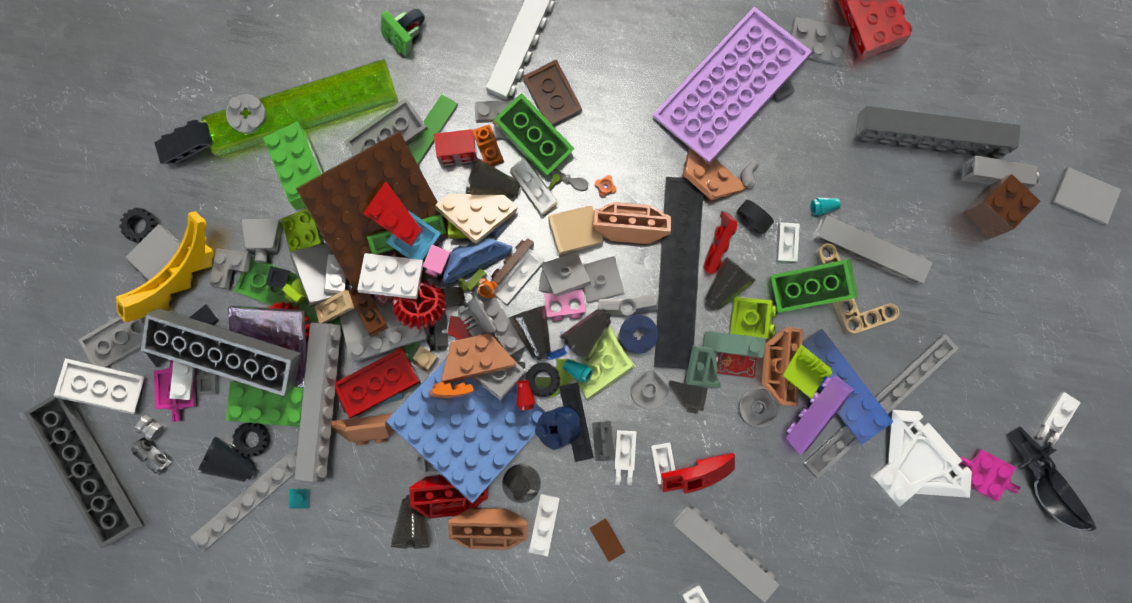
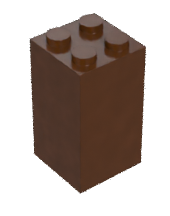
[963,174,1041,239]

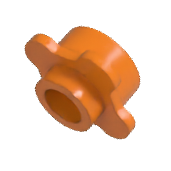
[595,175,617,197]
[477,278,497,299]

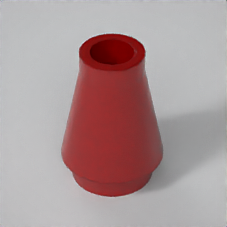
[516,380,535,411]

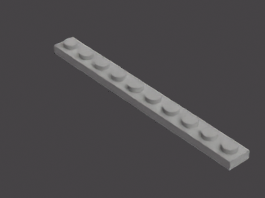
[804,334,959,478]

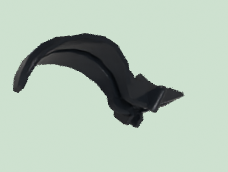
[1007,426,1096,531]

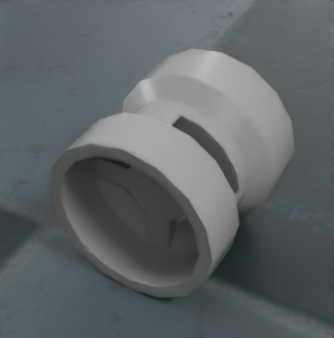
[134,415,163,442]

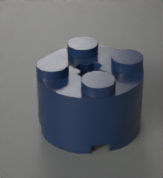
[618,315,658,354]
[535,406,582,450]

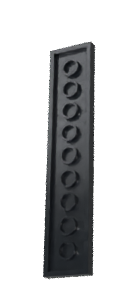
[654,177,703,369]

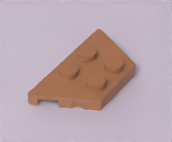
[683,147,747,201]
[441,333,516,383]

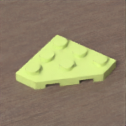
[578,319,635,399]

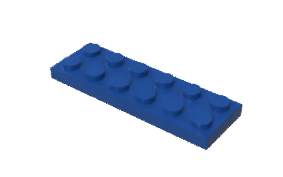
[802,329,893,445]

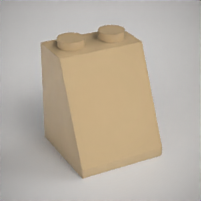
[548,205,606,257]

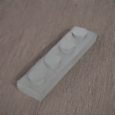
[471,287,526,357]

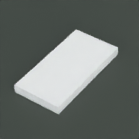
[54,358,144,415]

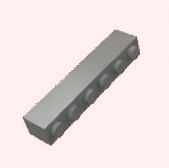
[814,214,933,285]
[673,506,780,603]

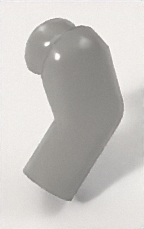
[741,160,759,189]

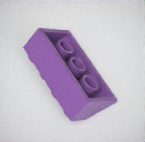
[786,375,855,455]

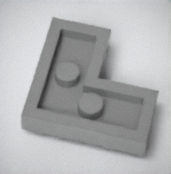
[475,100,512,140]
[209,248,252,289]

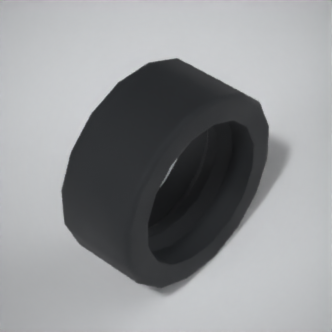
[737,199,774,234]

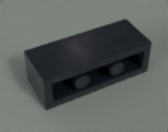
[154,120,213,164]

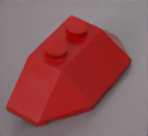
[409,475,488,519]

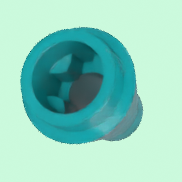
[810,197,841,216]
[563,359,593,383]

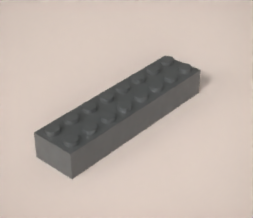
[855,106,1020,157]
[141,308,301,396]
[24,395,142,548]

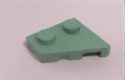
[685,345,721,388]

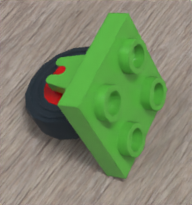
[381,9,425,57]

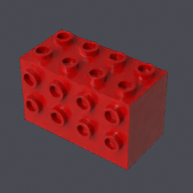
[839,0,912,60]

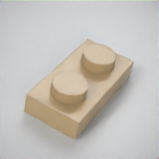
[314,290,354,324]

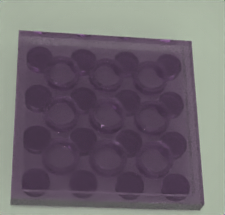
[228,306,307,387]

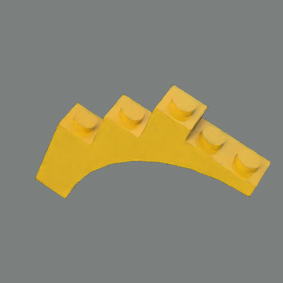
[116,211,214,323]

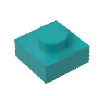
[288,488,310,509]

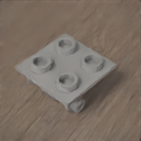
[457,296,496,337]

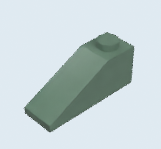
[703,331,766,358]

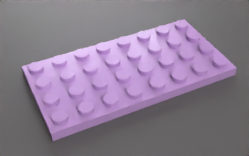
[653,7,812,164]

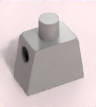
[242,218,283,264]

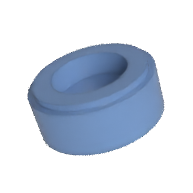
[490,221,508,238]

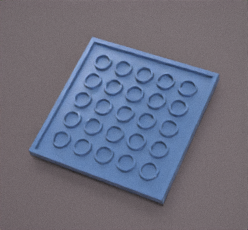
[386,358,545,503]

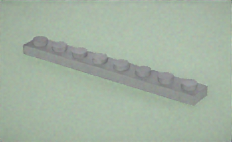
[190,445,298,552]

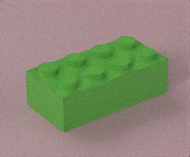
[492,93,575,177]
[263,122,323,211]
[771,259,859,313]
[226,382,304,427]

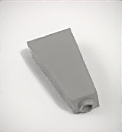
[962,156,1040,188]

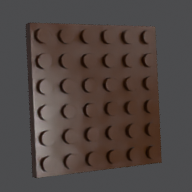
[296,131,448,290]

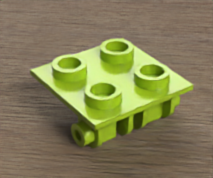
[281,208,323,253]
[782,344,832,399]

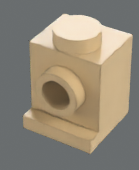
[412,346,439,373]

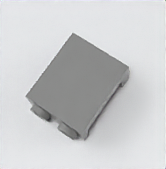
[126,224,181,282]

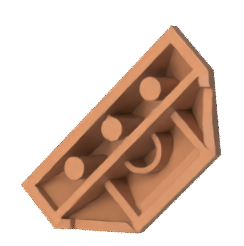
[593,202,671,244]
[762,327,803,406]
[331,414,395,446]
[448,508,527,550]

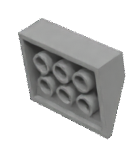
[340,296,429,363]

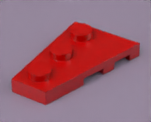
[363,181,423,247]
[703,211,737,275]

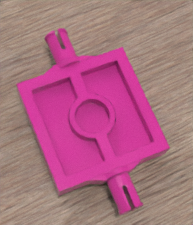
[154,360,196,422]
[959,449,1020,501]

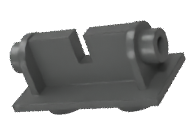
[427,313,448,351]
[592,421,615,461]
[131,437,172,475]

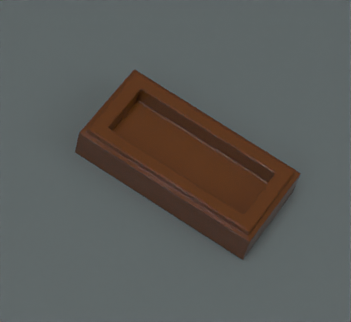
[589,518,625,562]

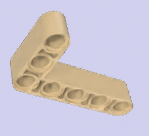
[816,243,899,334]

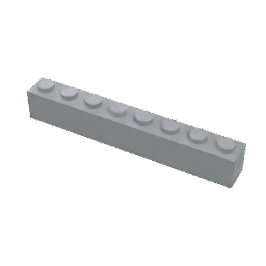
[294,323,341,482]

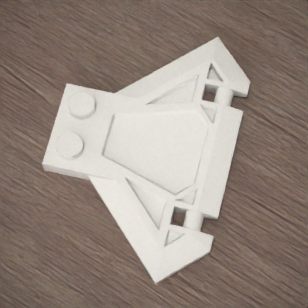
[872,410,972,507]

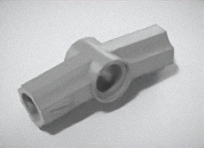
[599,294,658,317]

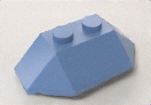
[441,238,513,286]

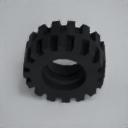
[119,208,158,243]
[525,362,560,397]
[232,422,270,457]

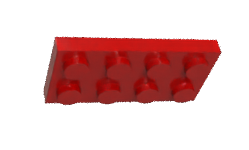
[335,348,420,419]

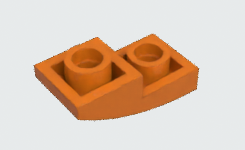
[473,124,504,168]
[429,382,474,398]

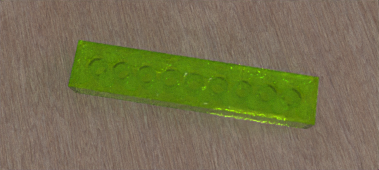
[201,59,399,158]

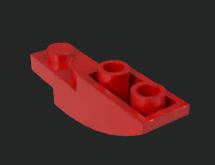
[661,453,735,494]

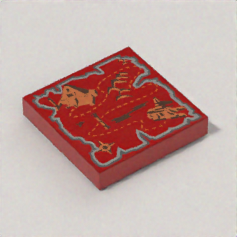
[716,352,757,378]

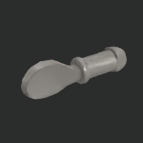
[550,169,589,190]

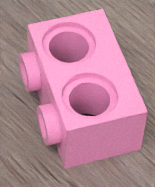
[423,245,451,278]
[544,289,586,321]

